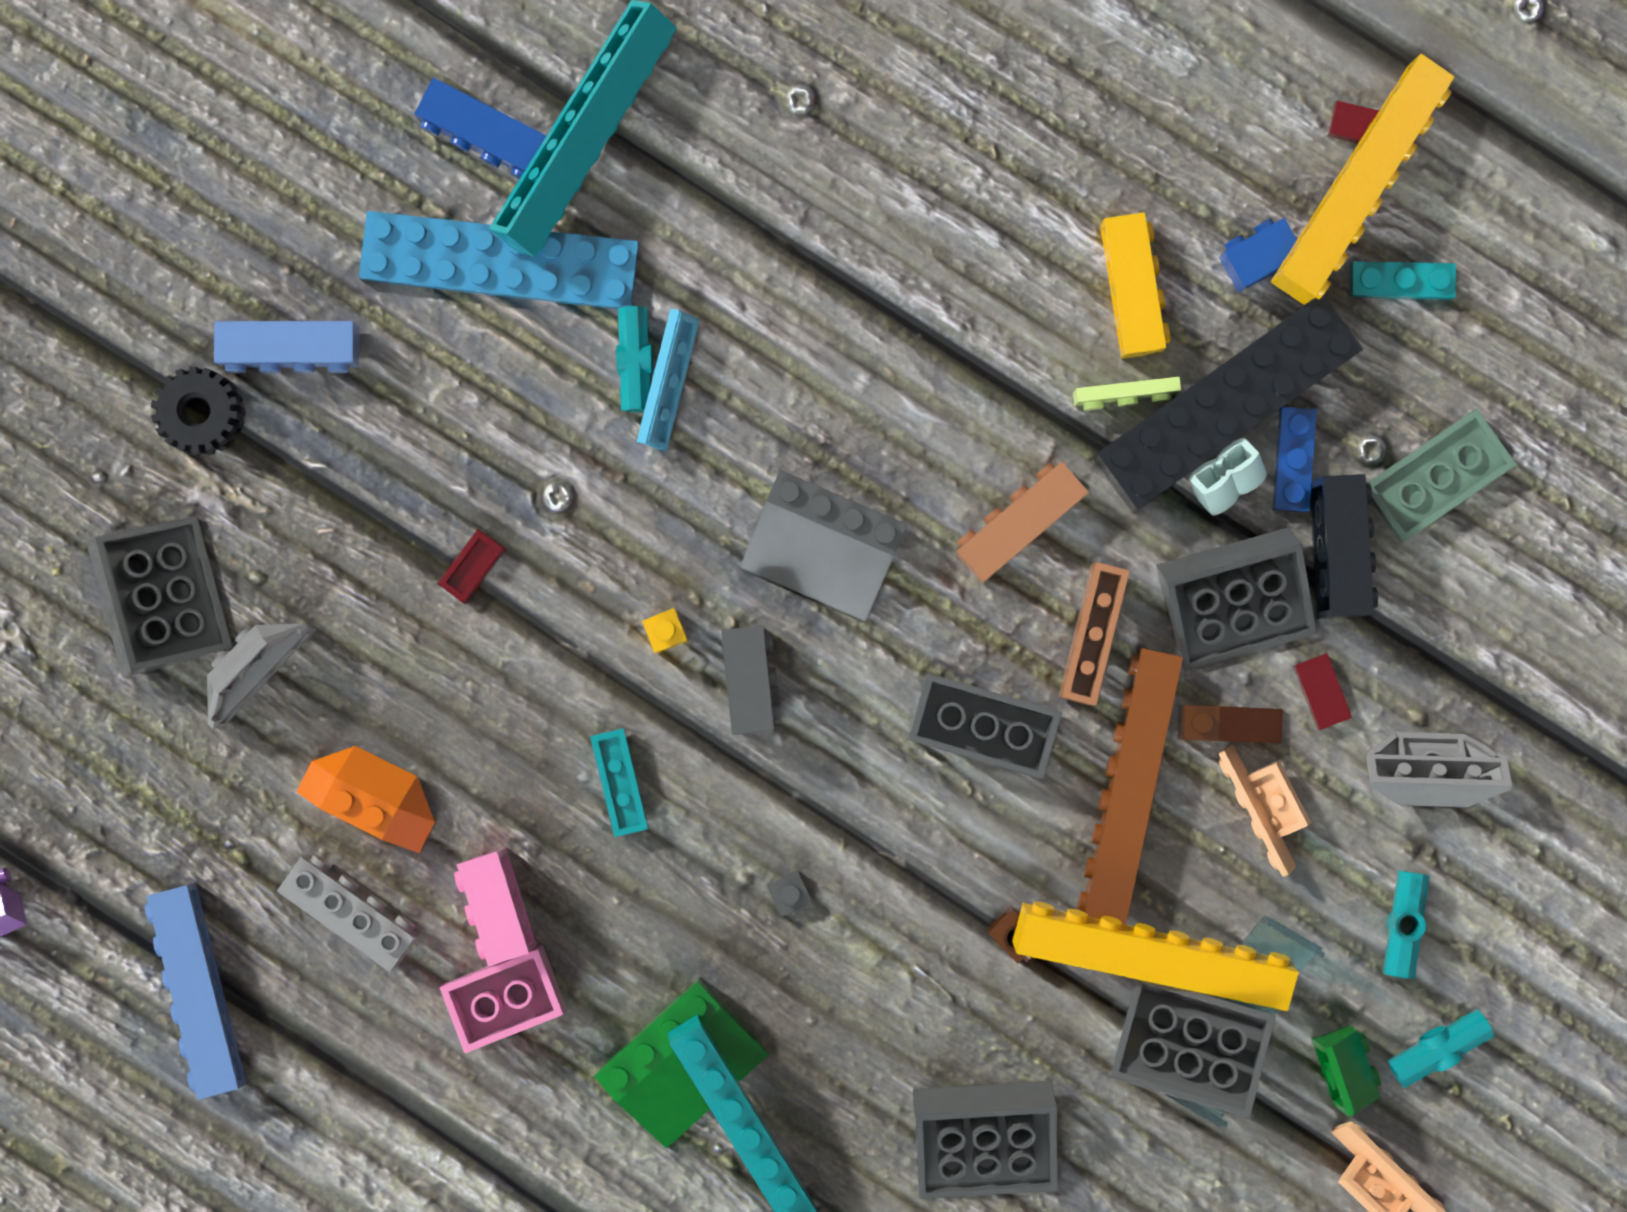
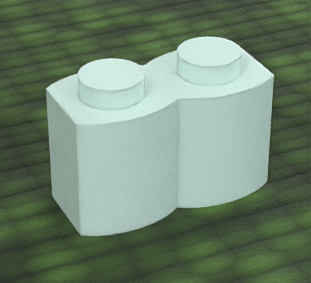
[1189,438,1267,516]

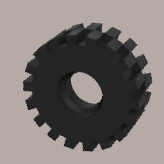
[151,366,245,456]

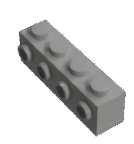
[277,854,420,972]

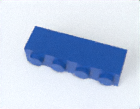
[414,77,546,179]

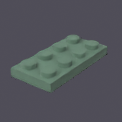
[1369,408,1517,543]

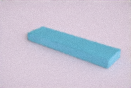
[637,309,700,451]

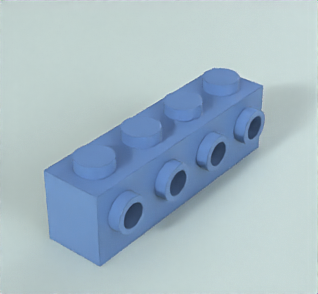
[214,321,360,373]

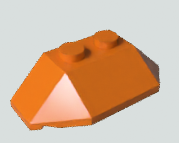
[296,746,436,853]

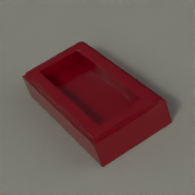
[1327,101,1379,144]
[437,529,507,604]
[1293,653,1352,730]

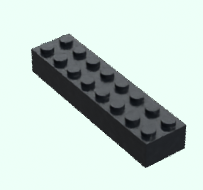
[1092,295,1363,513]

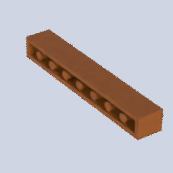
[1076,648,1183,925]

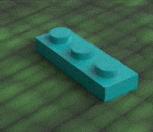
[1350,261,1456,300]
[590,728,649,838]

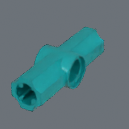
[616,306,653,413]
[1382,870,1430,979]
[1387,1009,1495,1088]

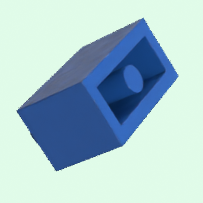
[1219,218,1297,293]

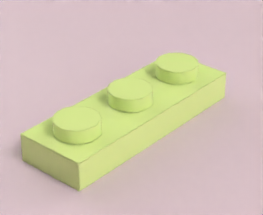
[1073,377,1181,411]

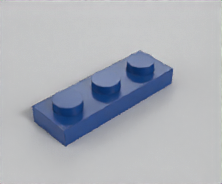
[1272,407,1317,513]

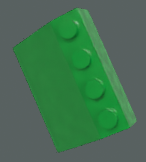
[594,977,769,1149]

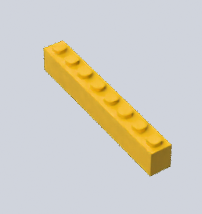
[1270,54,1455,305]
[1012,901,1299,1011]

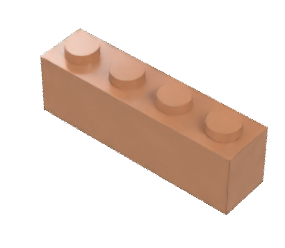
[955,461,1089,584]
[1058,562,1130,706]

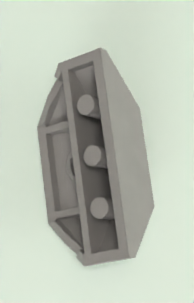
[207,624,317,729]
[1366,732,1512,807]

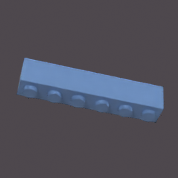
[145,883,247,1100]

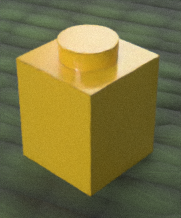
[642,608,689,654]

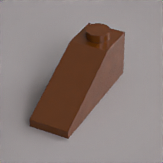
[1177,705,1283,743]

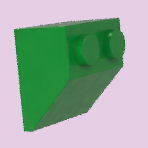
[1311,1026,1381,1116]

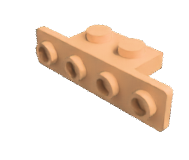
[1219,744,1311,877]
[1331,1121,1446,1212]

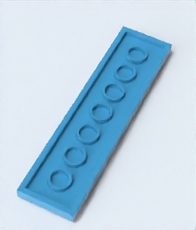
[359,211,639,309]

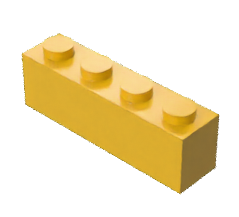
[1100,212,1170,359]

